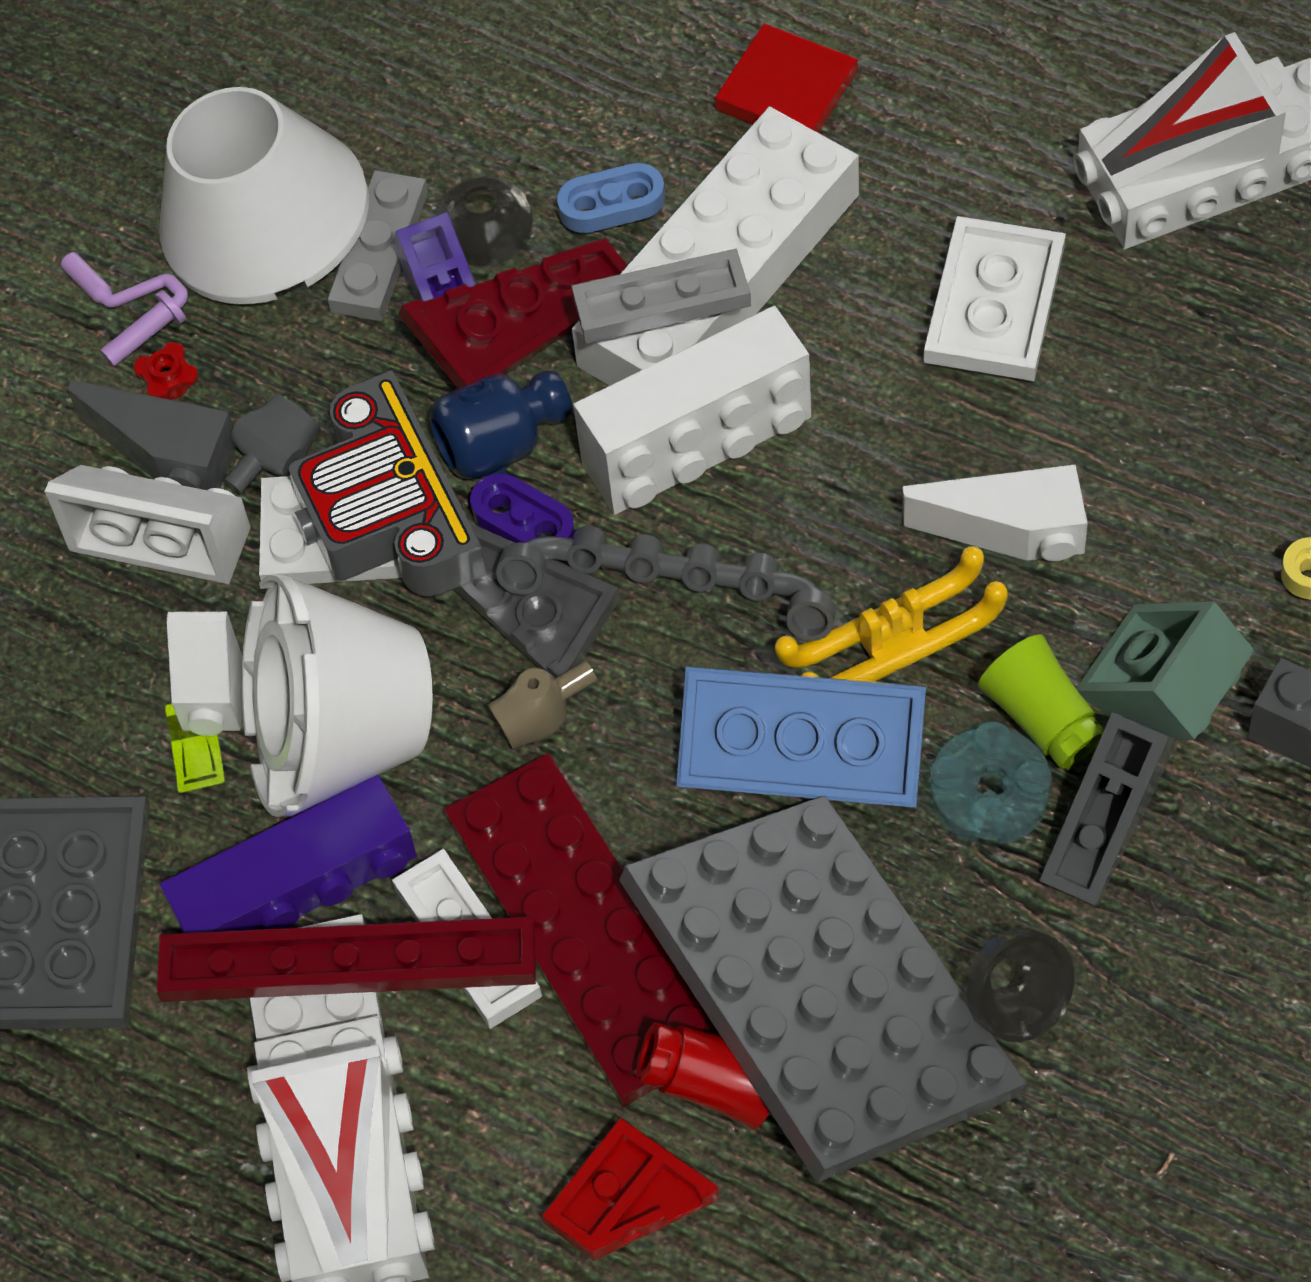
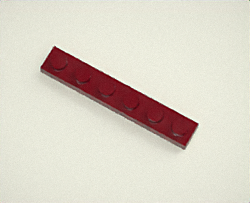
[156,917,536,1002]

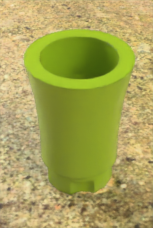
[978,634,1104,771]

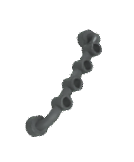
[496,526,836,641]

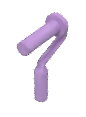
[61,252,188,367]

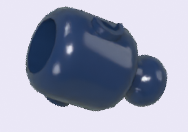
[429,371,573,479]

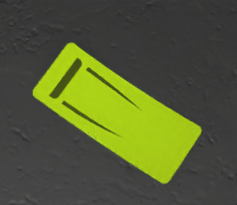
[165,703,225,793]

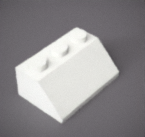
[45,465,251,584]

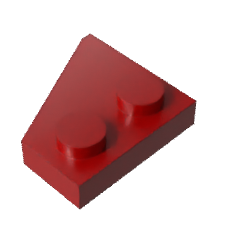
[542,1118,719,1261]

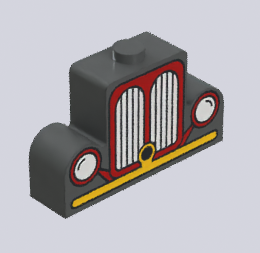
[289,370,487,596]

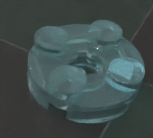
[930,721,1052,844]

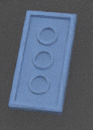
[676,666,927,807]

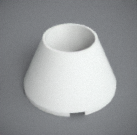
[159,87,369,304]
[242,575,433,817]

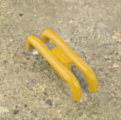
[775,546,1008,682]

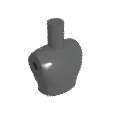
[223,394,321,494]

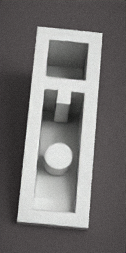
[902,465,1088,561]

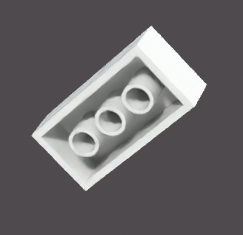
[573,305,811,515]

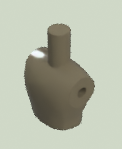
[488,660,598,749]

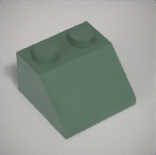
[1076,601,1254,740]

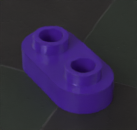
[470,473,575,560]

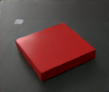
[715,23,858,133]

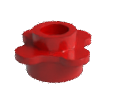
[133,342,198,400]

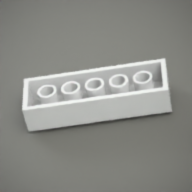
[572,106,859,386]

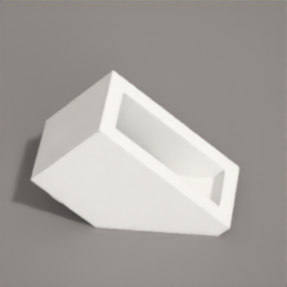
[167,612,243,736]

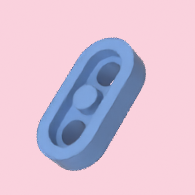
[557,163,665,233]

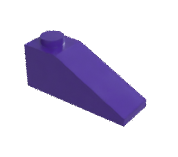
[392,212,476,388]

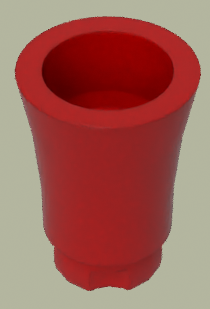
[636,1022,770,1130]

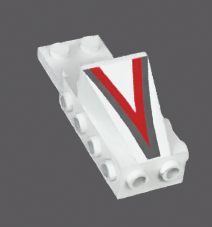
[1073,32,1311,249]
[247,914,435,1282]

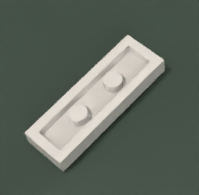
[392,849,542,1029]

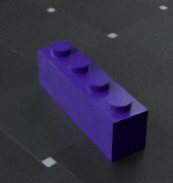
[159,775,417,933]

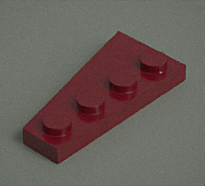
[398,238,628,389]

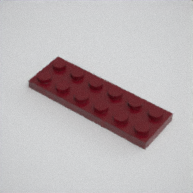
[444,753,721,1107]

